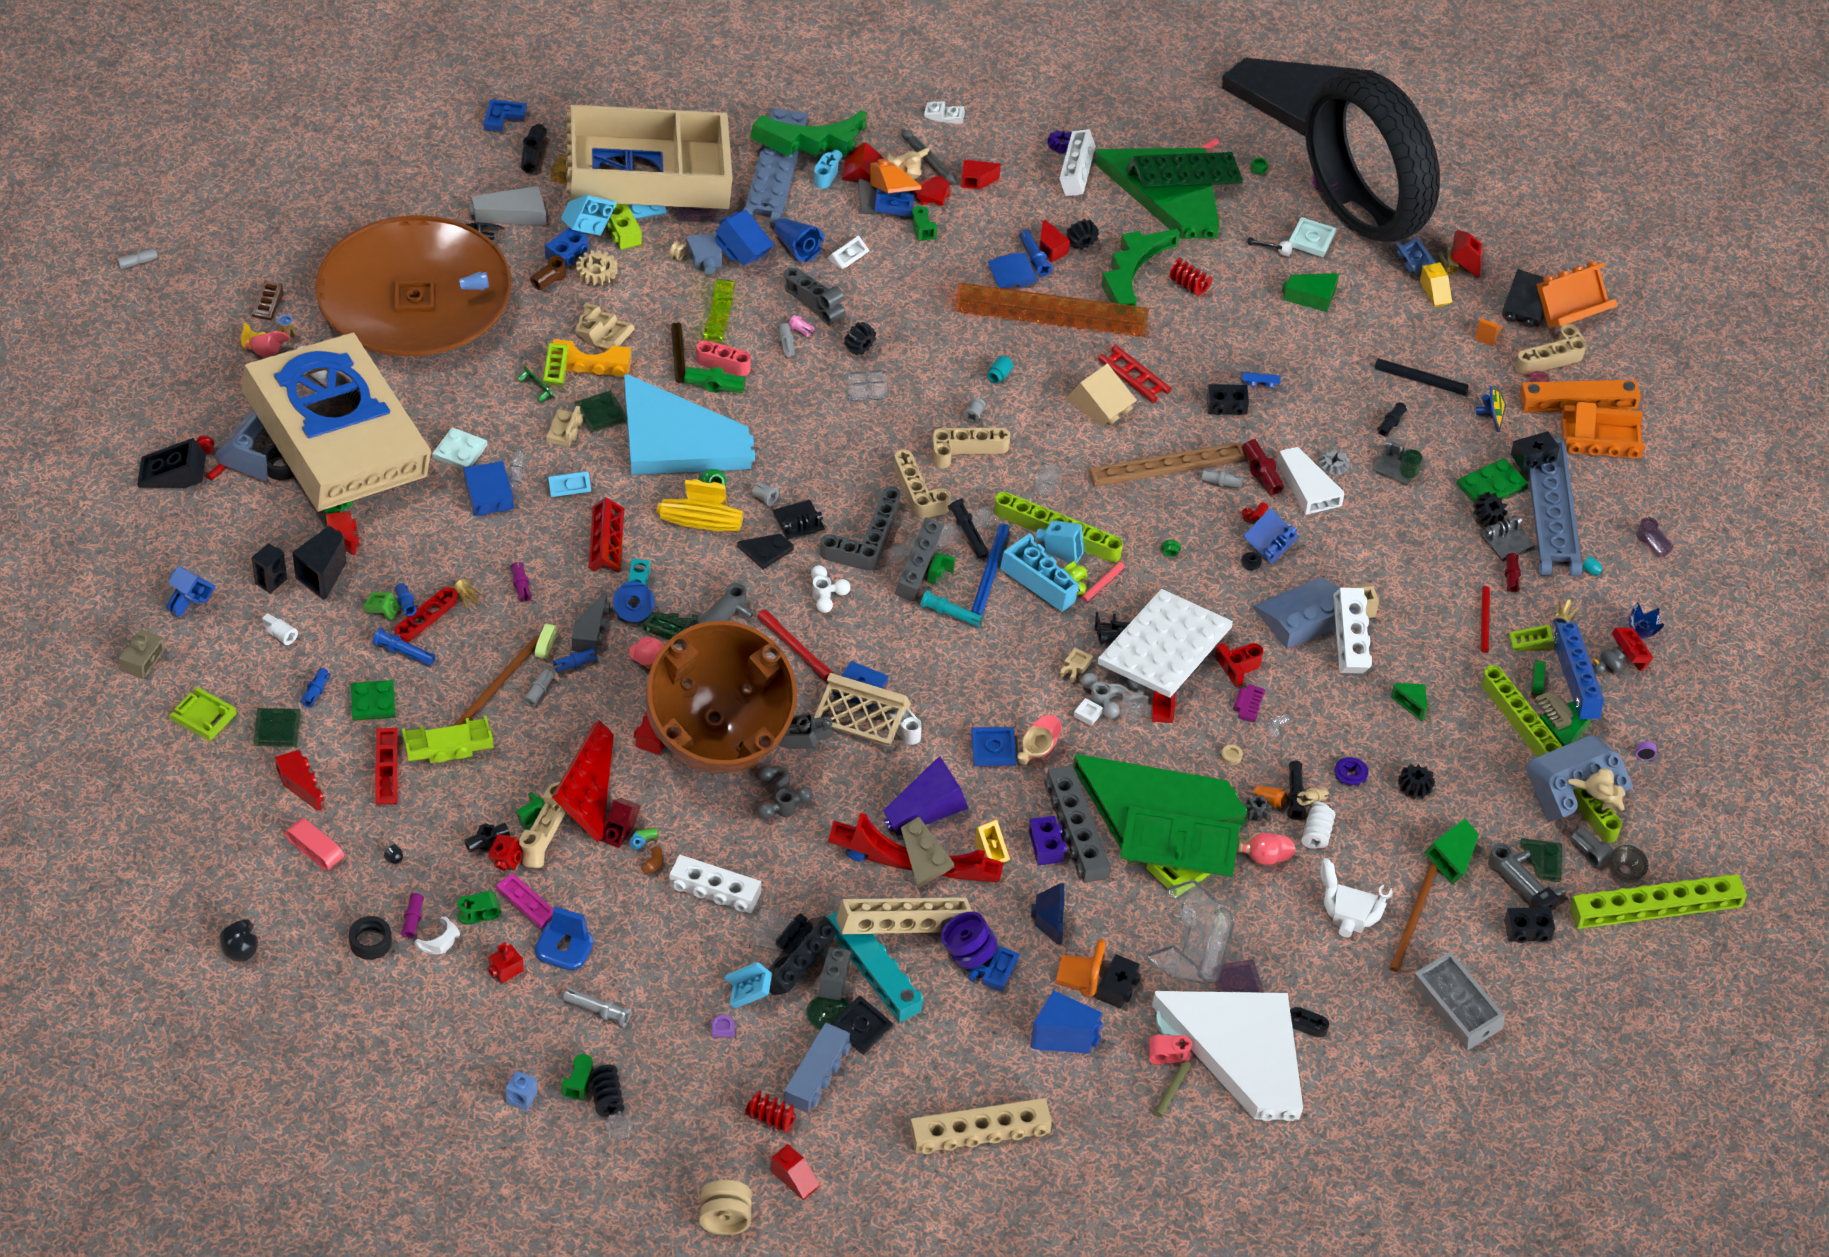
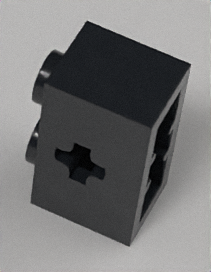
[1510,431,1560,471]
[1096,954,1142,1009]

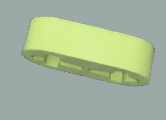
[535,623,557,659]

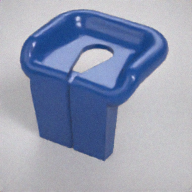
[535,906,594,970]

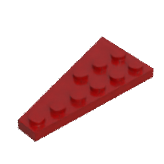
[552,720,614,842]

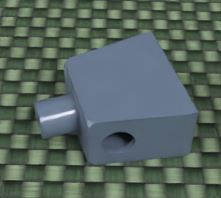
[686,233,722,274]

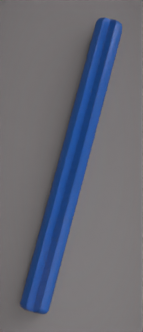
[971,523,1010,615]

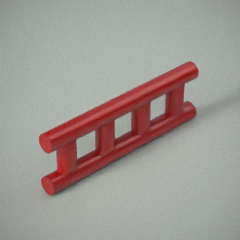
[1098,345,1172,403]

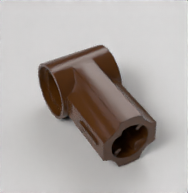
[530,256,566,291]

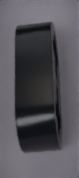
[1290,1007,1329,1037]

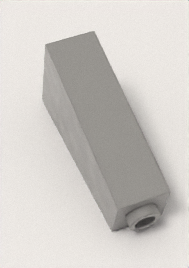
[469,186,546,225]

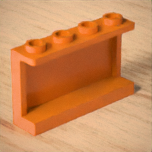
[1536,260,1618,328]
[1561,405,1645,458]

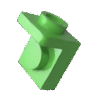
[363,592,400,620]

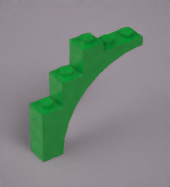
[750,110,867,157]
[1101,228,1180,317]

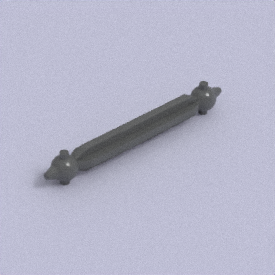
[902,129,957,185]

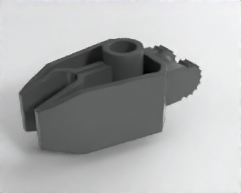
[778,712,833,749]

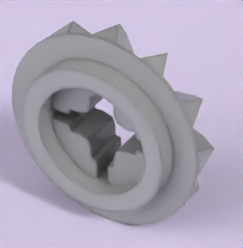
[1318,449,1350,475]

